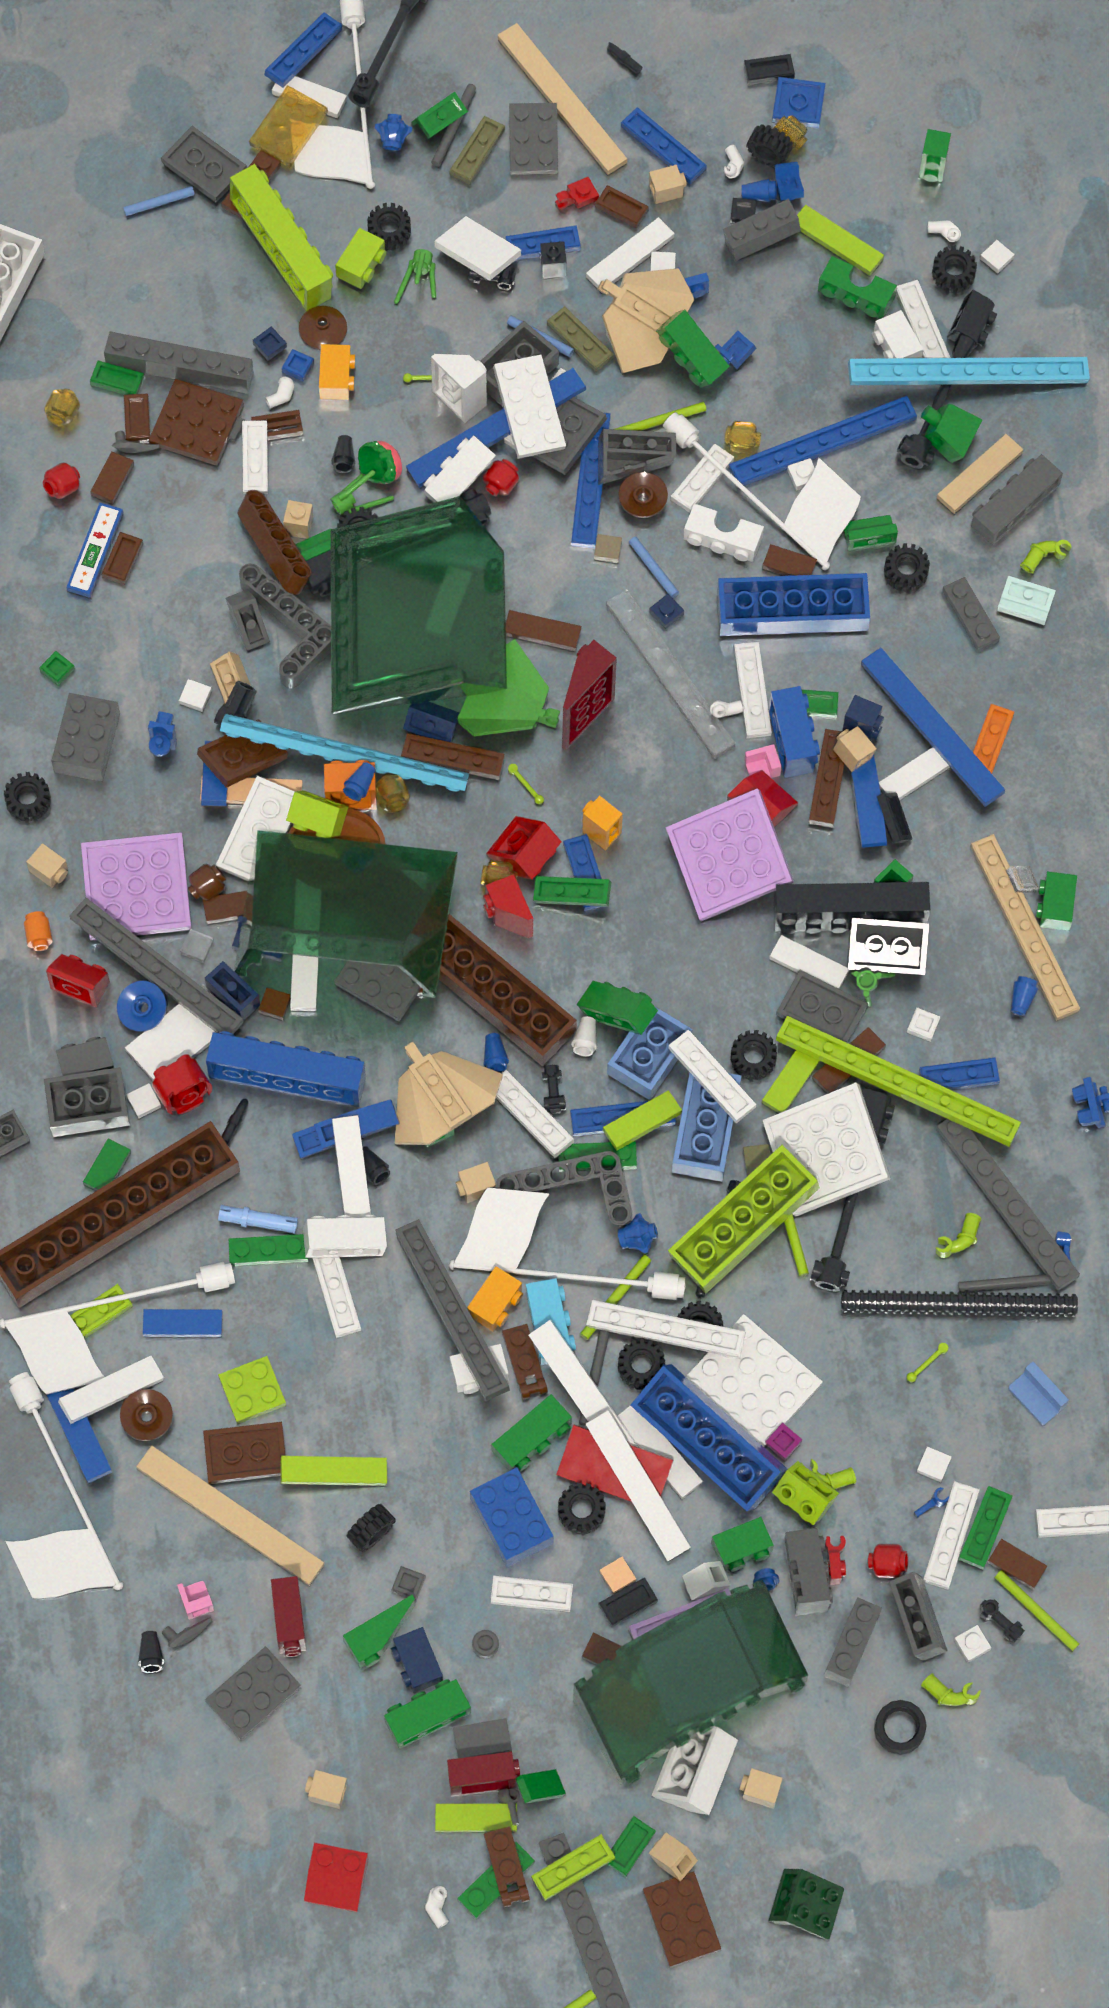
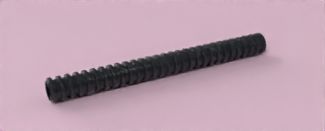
[841,1289,1078,1317]

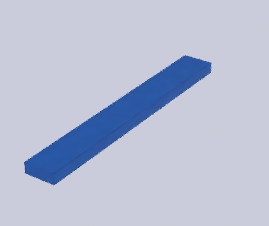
[406,368,586,488]
[729,396,917,486]
[861,648,1005,807]

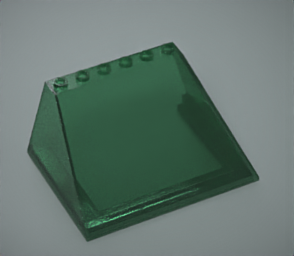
[331,496,507,714]
[234,830,458,998]

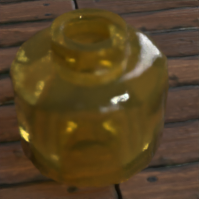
[773,115,808,150]
[44,389,80,426]
[724,420,761,454]
[376,775,410,813]
[480,860,518,888]

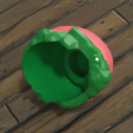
[358,441,402,484]

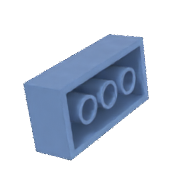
[672,1073,741,1182]

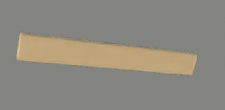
[498,23,627,175]
[970,834,1080,1021]
[136,1446,325,1586]

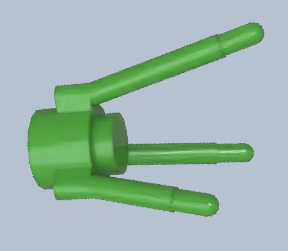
[394,249,436,304]
[330,470,394,515]
[851,970,896,1007]

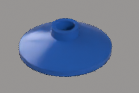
[117,981,167,1032]

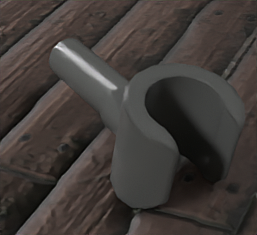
[498,1788,520,1826]

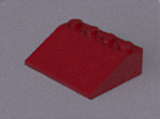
[562,640,617,750]

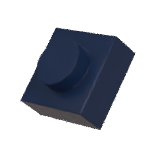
[252,326,287,361]
[649,594,684,629]

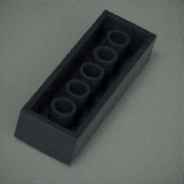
[773,882,931,934]

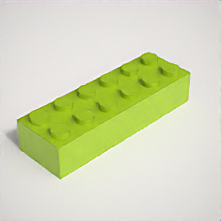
[230,164,333,312]
[668,1145,820,1293]

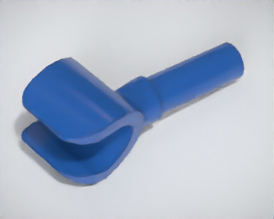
[1055,1231,1071,1261]
[914,1487,950,1517]

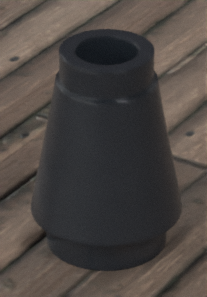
[331,435,355,473]
[362,1146,390,1185]
[138,1631,165,1673]

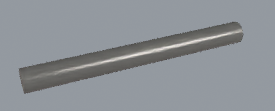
[431,84,476,167]
[958,1274,1052,1292]
[579,1330,610,1426]

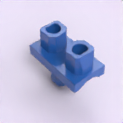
[148,711,177,757]
[1072,1077,1109,1128]

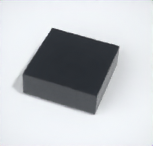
[730,198,757,223]

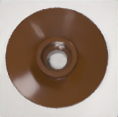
[299,306,347,350]
[619,472,668,518]
[120,1389,173,1441]

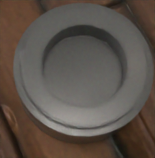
[472,1630,499,1658]

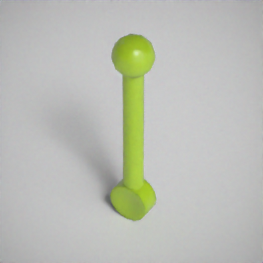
[403,373,432,383]
[508,764,544,805]
[906,1343,949,1382]

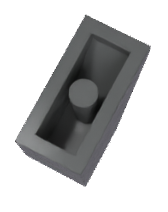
[225,589,270,651]

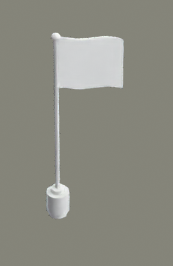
[290,0,375,189]
[663,412,861,570]
[449,1188,686,1300]
[0,1262,235,1394]
[6,1372,123,1599]

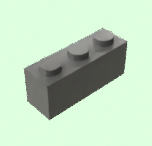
[723,199,801,261]
[889,1572,948,1661]
[824,1597,882,1687]

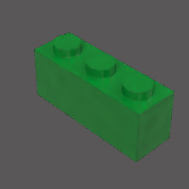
[656,309,730,388]
[576,981,658,1035]
[491,1394,572,1472]
[384,1679,471,1749]

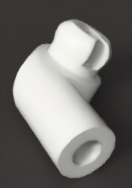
[724,145,744,178]
[927,220,961,242]
[265,376,294,409]
[710,700,743,718]
[425,1886,449,1929]

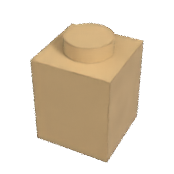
[649,165,687,204]
[283,500,313,539]
[833,726,877,772]
[26,843,68,888]
[455,1162,496,1203]
[739,1768,783,1809]
[305,1770,348,1809]
[649,1833,698,1881]

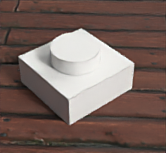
[787,458,815,491]
[954,1625,991,1663]

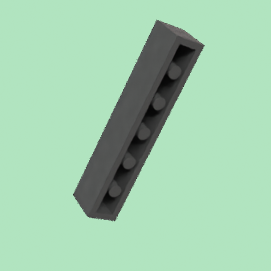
[104,331,254,394]

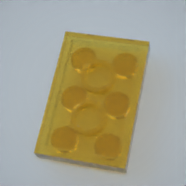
[249,85,328,168]

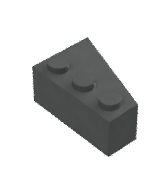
[598,429,676,485]
[784,1528,833,1616]

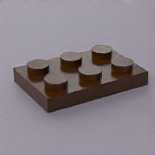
[197,719,288,788]
[203,1421,286,1484]
[642,1871,721,1968]

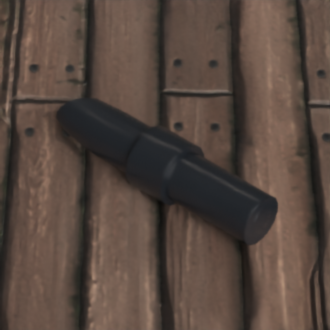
[607,42,643,74]
[221,1099,249,1144]

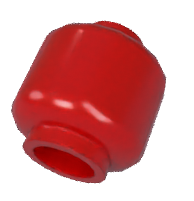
[483,459,519,497]
[43,462,80,499]
[868,1544,908,1578]

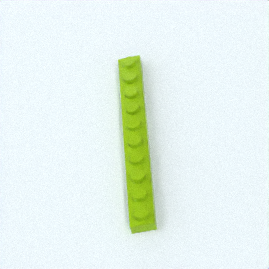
[776,1016,1021,1147]

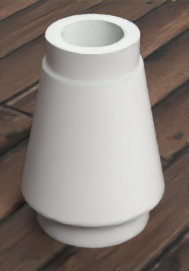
[572,1016,597,1056]

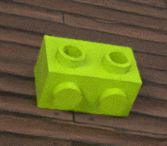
[335,228,387,289]
[286,790,348,839]
[772,1461,839,1526]

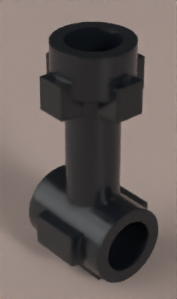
[469,266,516,290]
[542,1065,566,1114]
[980,1599,1025,1643]

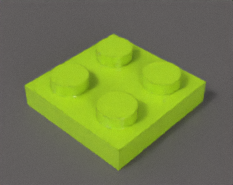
[218,1356,286,1424]

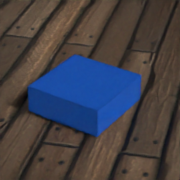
[281,349,314,382]

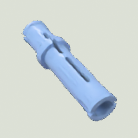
[218,1204,298,1234]

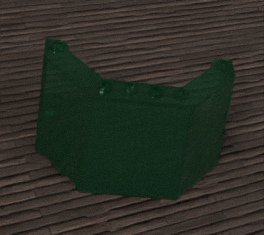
[573,1580,809,1785]

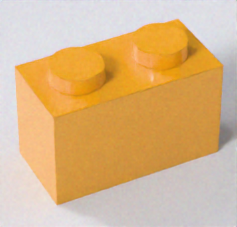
[319,344,355,400]
[582,795,623,851]
[467,1266,523,1332]

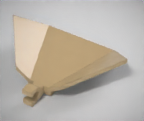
[597,268,694,373]
[395,1042,503,1145]

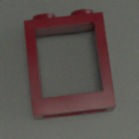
[271,1576,307,1657]
[447,1751,520,1797]

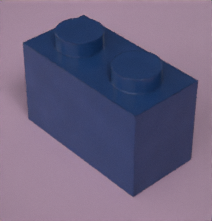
[842,695,884,742]
[205,961,260,1021]
[390,1627,443,1693]

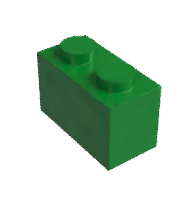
[919,129,951,182]
[1036,871,1077,931]
[711,1517,774,1572]

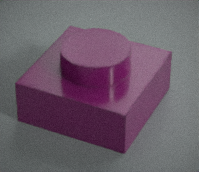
[765,1422,802,1461]

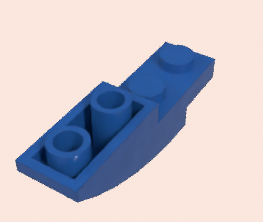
[292,1099,400,1159]

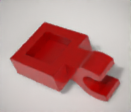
[555,177,599,210]
[825,1536,846,1585]

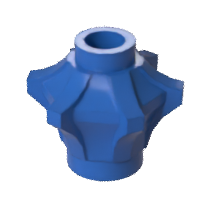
[375,114,412,151]
[618,1213,658,1254]

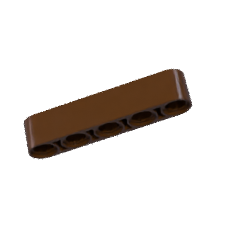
[237,490,311,595]

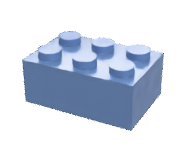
[607,1007,693,1100]

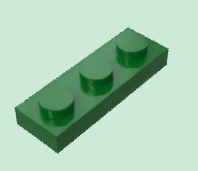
[533,876,612,907]
[559,1141,637,1172]
[228,1234,308,1266]
[959,1486,1013,1570]
[457,1842,535,1920]

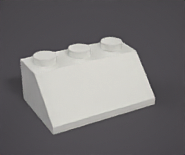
[431,354,487,423]
[651,1721,738,1815]

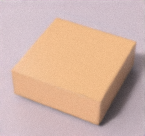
[599,1557,636,1594]

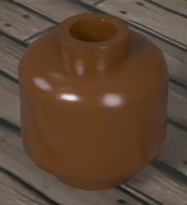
[188,864,227,901]

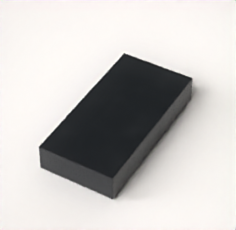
[744,54,795,85]
[877,792,912,844]
[598,1577,658,1628]

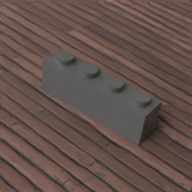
[971,454,1063,545]

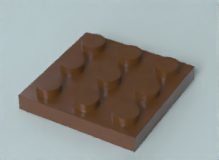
[148,379,244,466]

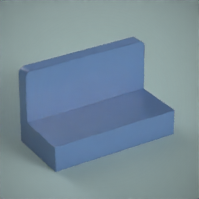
[1008,1362,1069,1426]

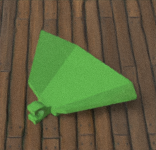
[457,639,560,736]

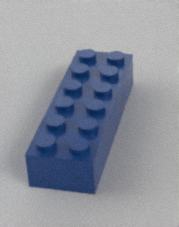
[717,573,870,636]
[206,1031,366,1107]
[630,1364,788,1511]

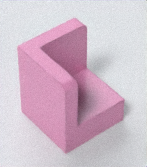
[744,744,781,778]
[177,1581,214,1620]

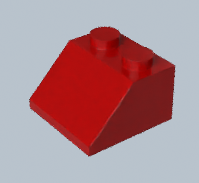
[727,770,798,827]
[486,816,562,880]
[483,874,533,938]
[46,954,110,1008]
[304,1842,369,1912]

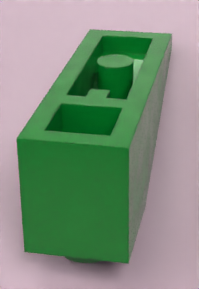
[343,1595,415,1668]

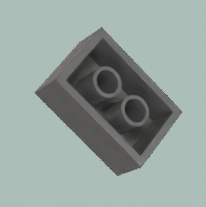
[480,321,559,407]
[51,693,120,782]
[44,1067,130,1137]

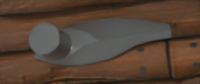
[112,431,159,453]
[162,1617,212,1647]

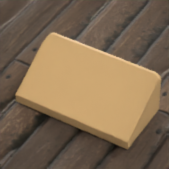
[210,652,251,704]

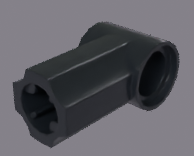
[214,681,257,726]

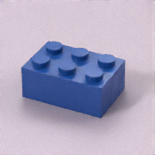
[768,686,820,778]
[470,1467,554,1568]

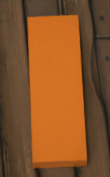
[973,704,1014,774]

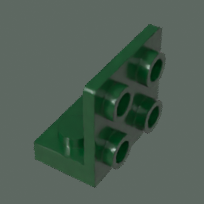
[768,1869,844,1939]

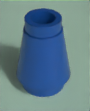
[742,178,777,203]
[343,762,376,801]
[1011,976,1038,1016]
[484,1033,509,1073]

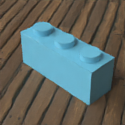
[526,1278,576,1365]

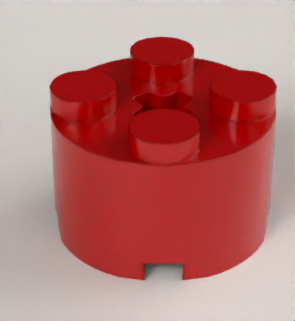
[152,1054,212,1115]

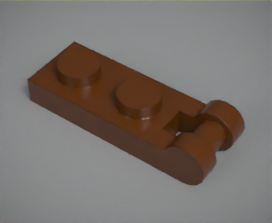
[502,1324,548,1399]
[484,1826,530,1908]

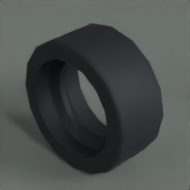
[874,1700,927,1754]

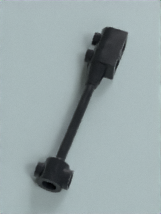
[348,0,427,108]
[897,289,997,469]
[306,489,491,597]
[810,1088,895,1292]

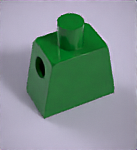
[921,404,982,463]

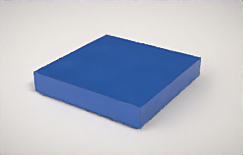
[772,77,826,128]

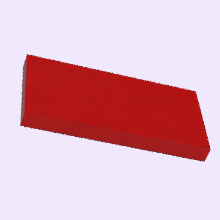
[556,1424,674,1502]

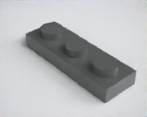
[942,577,1000,651]

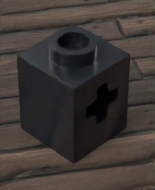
[540,241,567,279]

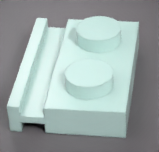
[997,576,1056,625]

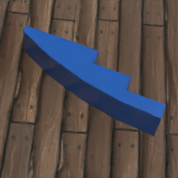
[850,754,887,848]
[47,1389,112,1483]

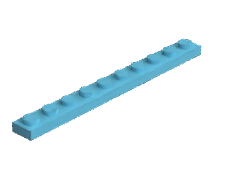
[848,357,1090,385]
[220,714,469,791]

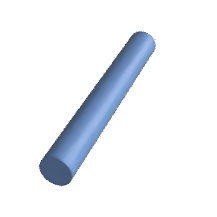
[123,186,195,216]
[507,316,574,357]
[629,537,679,598]

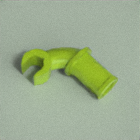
[1020,540,1072,574]
[935,1213,981,1258]
[801,1459,856,1490]
[921,1673,981,1706]

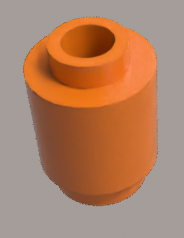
[24,911,53,951]

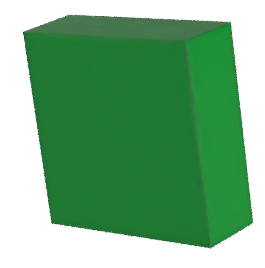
[39,651,75,686]

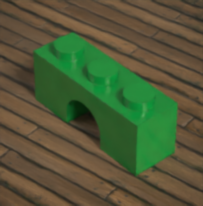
[818,256,897,319]

